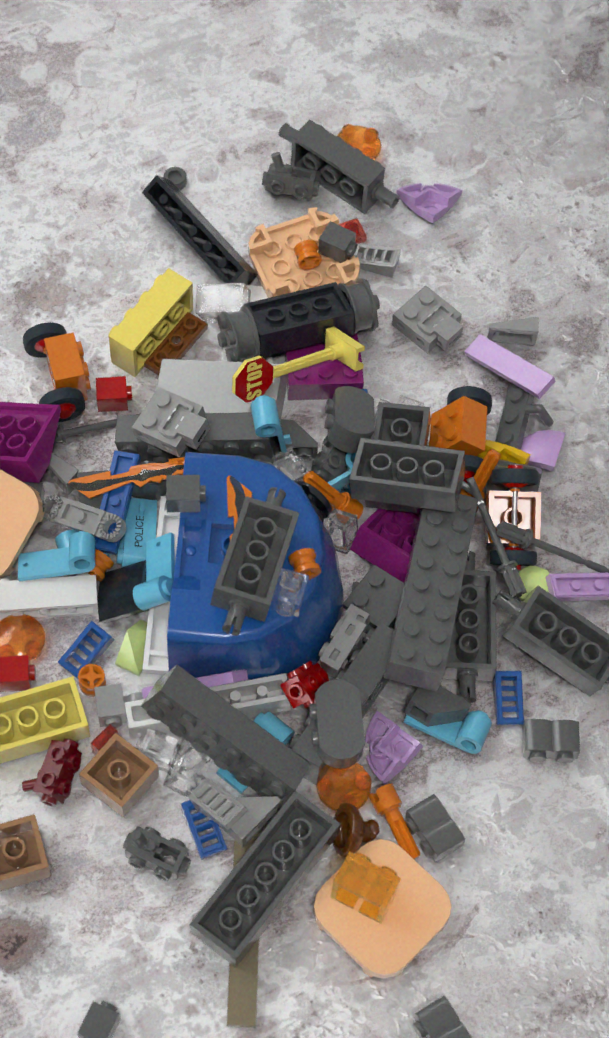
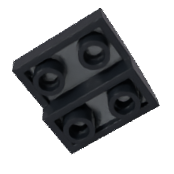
[98,560,149,623]

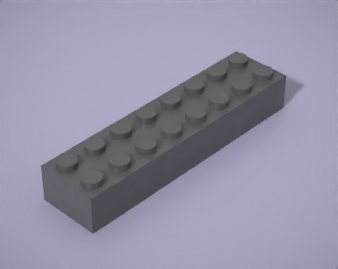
[384,494,478,692]

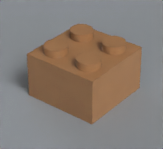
[79,733,159,818]
[0,814,51,891]

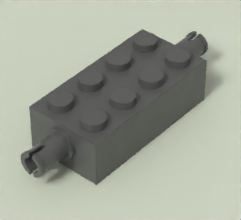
[279,119,400,214]
[210,487,299,636]
[443,551,497,703]
[492,585,609,696]

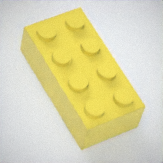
[108,268,193,377]
[0,676,90,764]

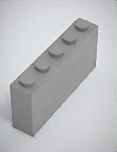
[156,359,289,421]

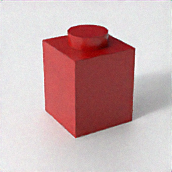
[96,376,132,412]
[0,655,36,692]

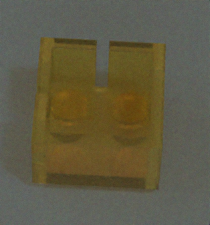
[330,852,401,924]

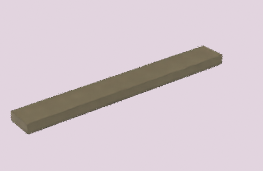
[227,828,263,1028]

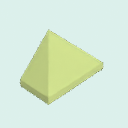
[115,620,147,676]

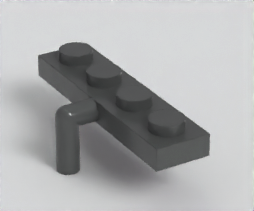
[495,366,554,450]

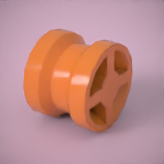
[294,240,322,270]
[288,548,321,581]
[86,549,114,582]
[78,664,106,697]

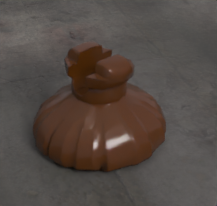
[333,803,380,857]

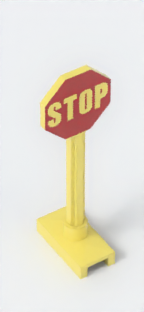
[232,326,365,403]

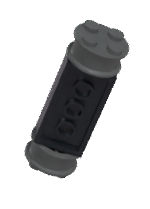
[217,278,380,362]

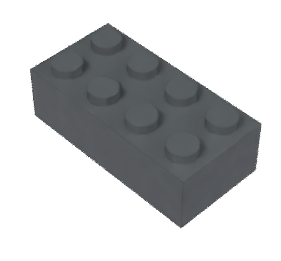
[365,402,431,513]
[349,438,465,512]

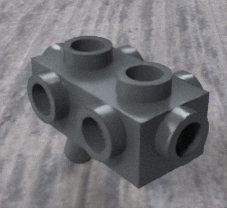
[262,152,320,199]
[311,435,347,483]
[123,826,191,881]

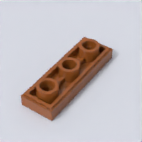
[144,312,208,376]

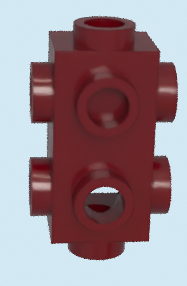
[22,738,82,807]

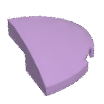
[396,183,462,223]
[521,430,565,472]
[365,711,423,784]

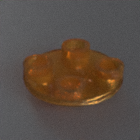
[337,124,381,160]
[0,614,45,660]
[316,763,372,812]

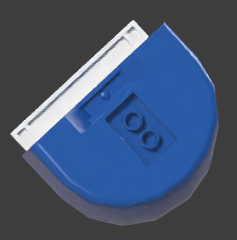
[142,452,344,687]

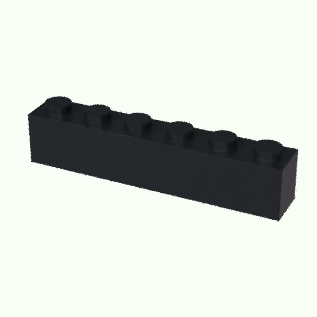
[142,175,258,292]

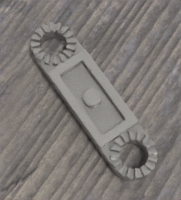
[42,494,126,542]

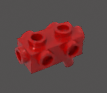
[280,661,329,709]

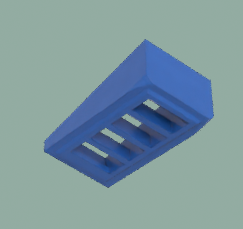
[58,620,115,679]
[492,671,524,725]
[181,800,227,860]

